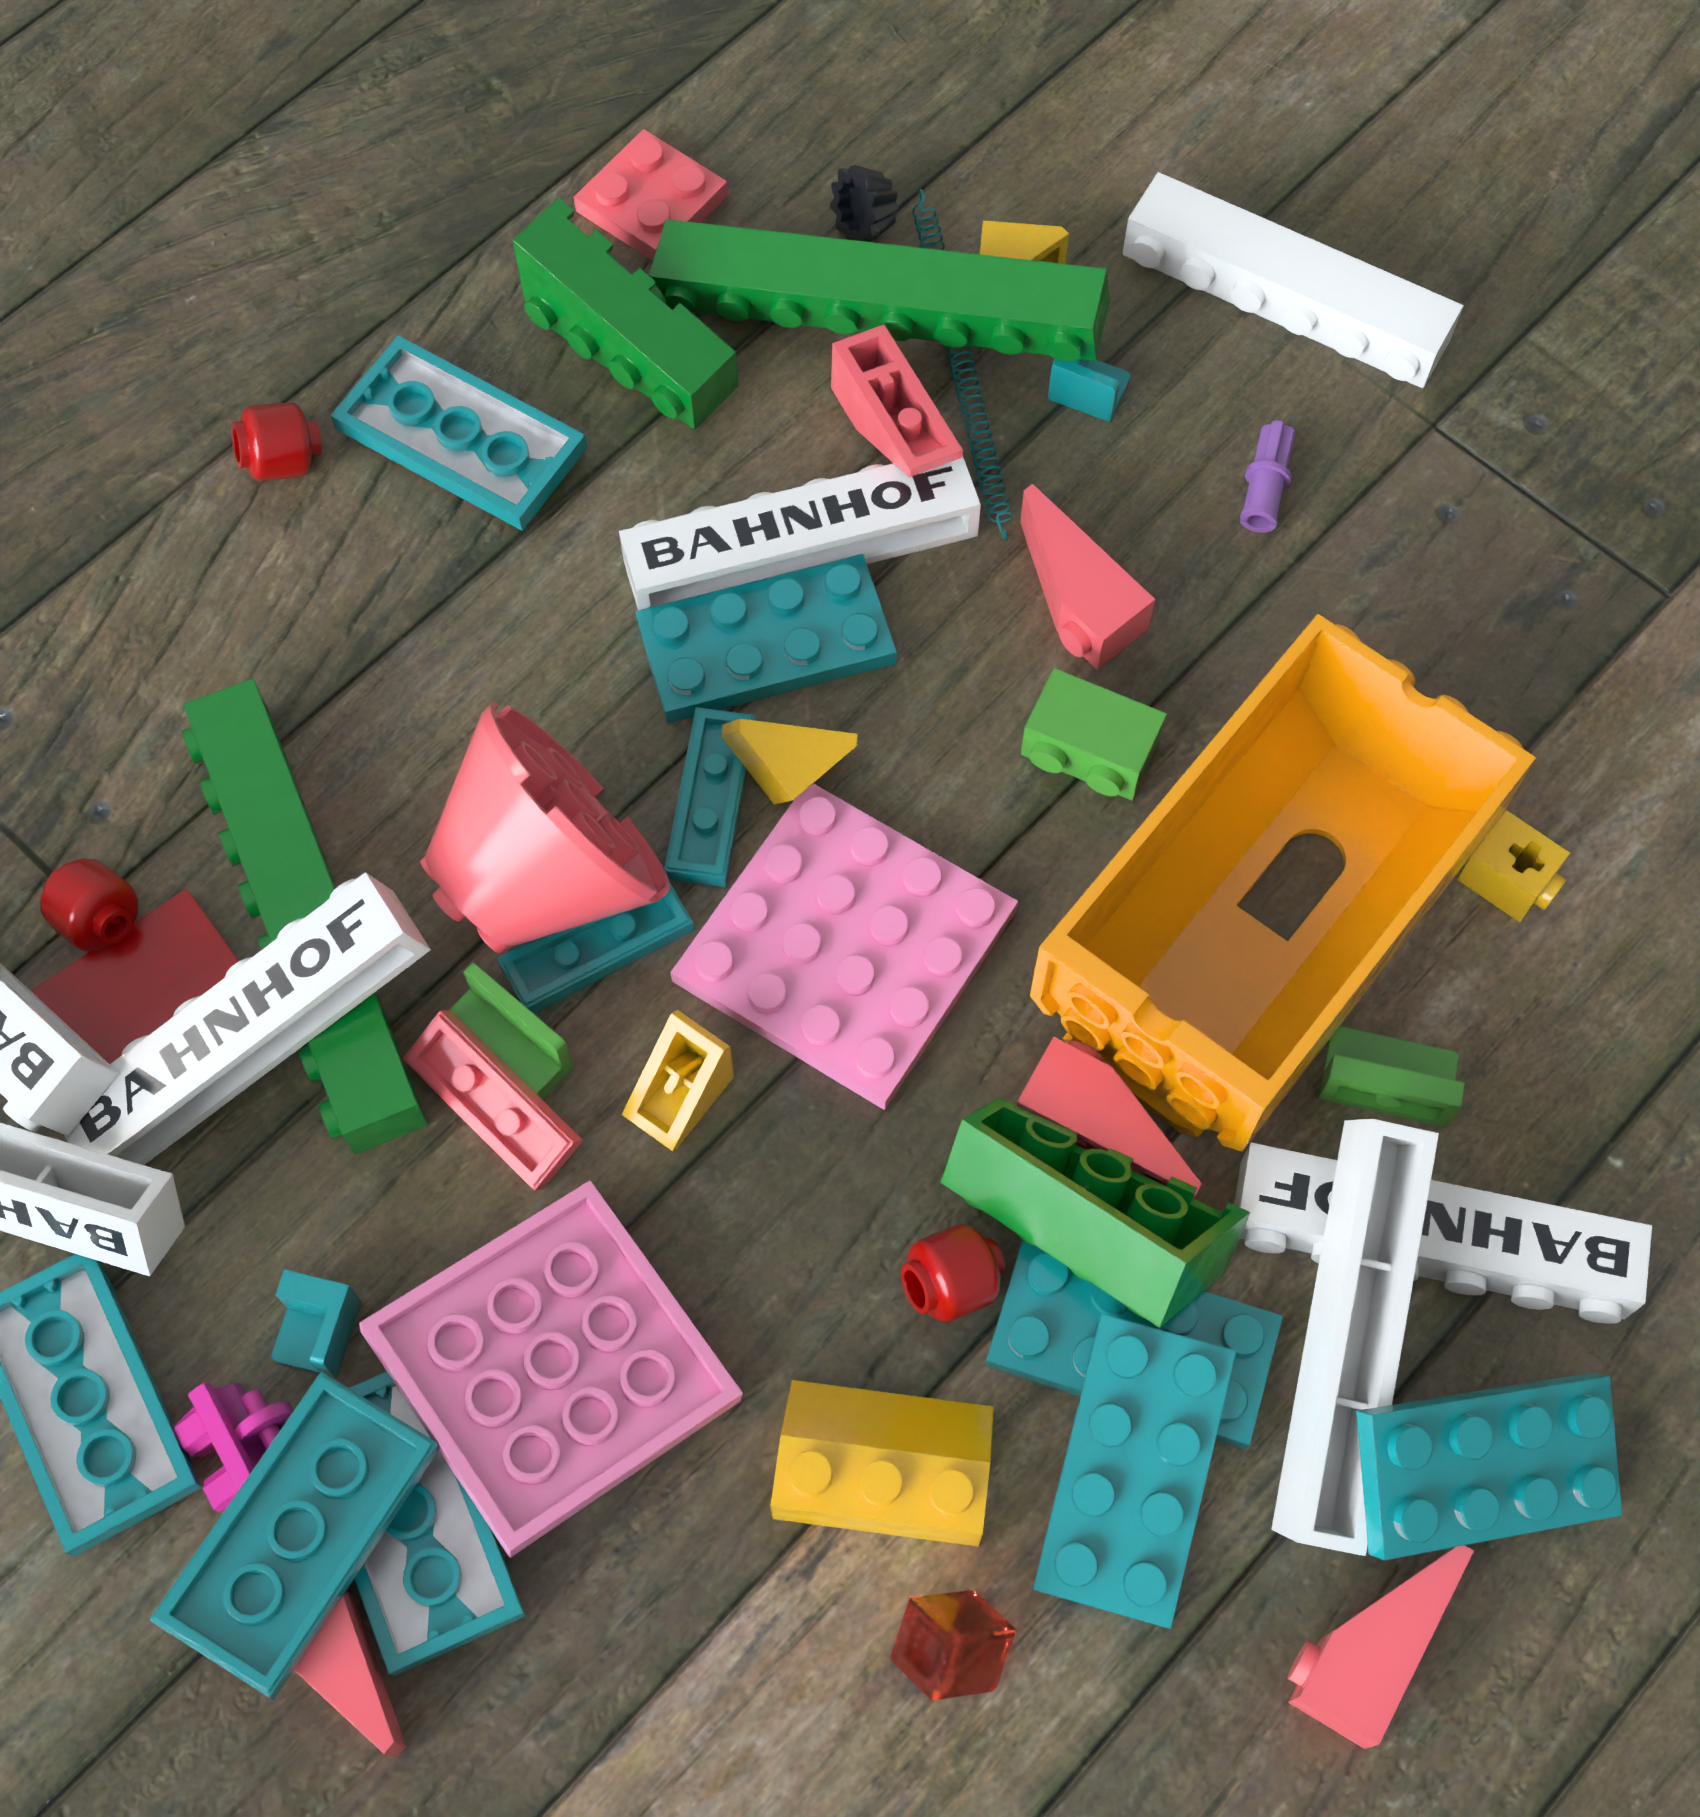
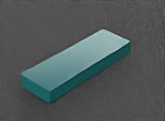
[664,707,756,888]
[496,883,695,1014]

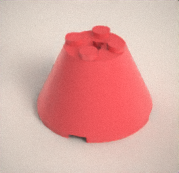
[420,701,670,955]

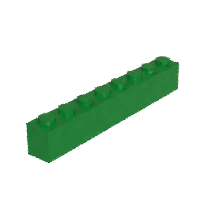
[649,219,1110,362]
[181,678,428,1155]

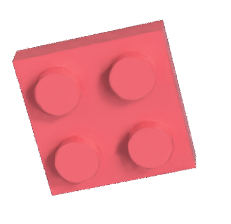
[574,129,728,261]

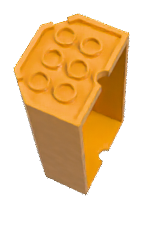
[1030,614,1536,1152]

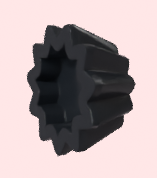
[830,165,899,242]

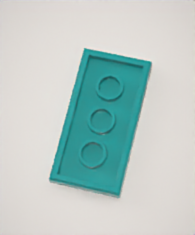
[149,1372,439,1701]

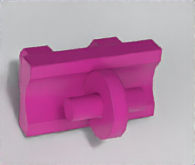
[173,1382,294,1512]

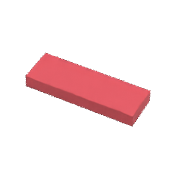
[403,1010,583,1191]

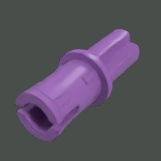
[1240,420,1295,533]

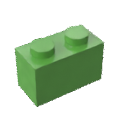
[1021,668,1167,800]

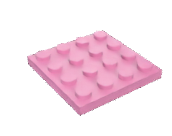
[670,783,1019,1110]
[359,1180,743,1558]

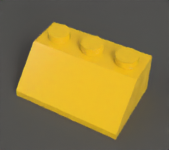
[770,1380,994,1547]

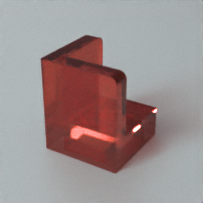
[890,1590,1017,1701]

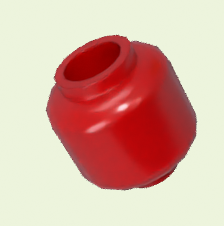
[232,402,321,481]
[40,858,139,952]
[901,1224,1005,1323]

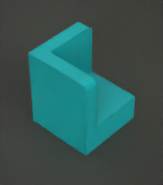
[1048,359,1131,423]
[271,1269,362,1379]

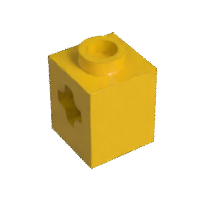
[1457,810,1570,923]

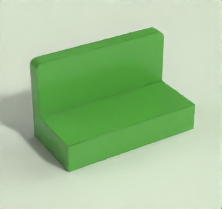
[449,962,574,1099]
[1318,1026,1465,1127]

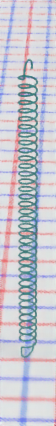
[912,189,1013,541]

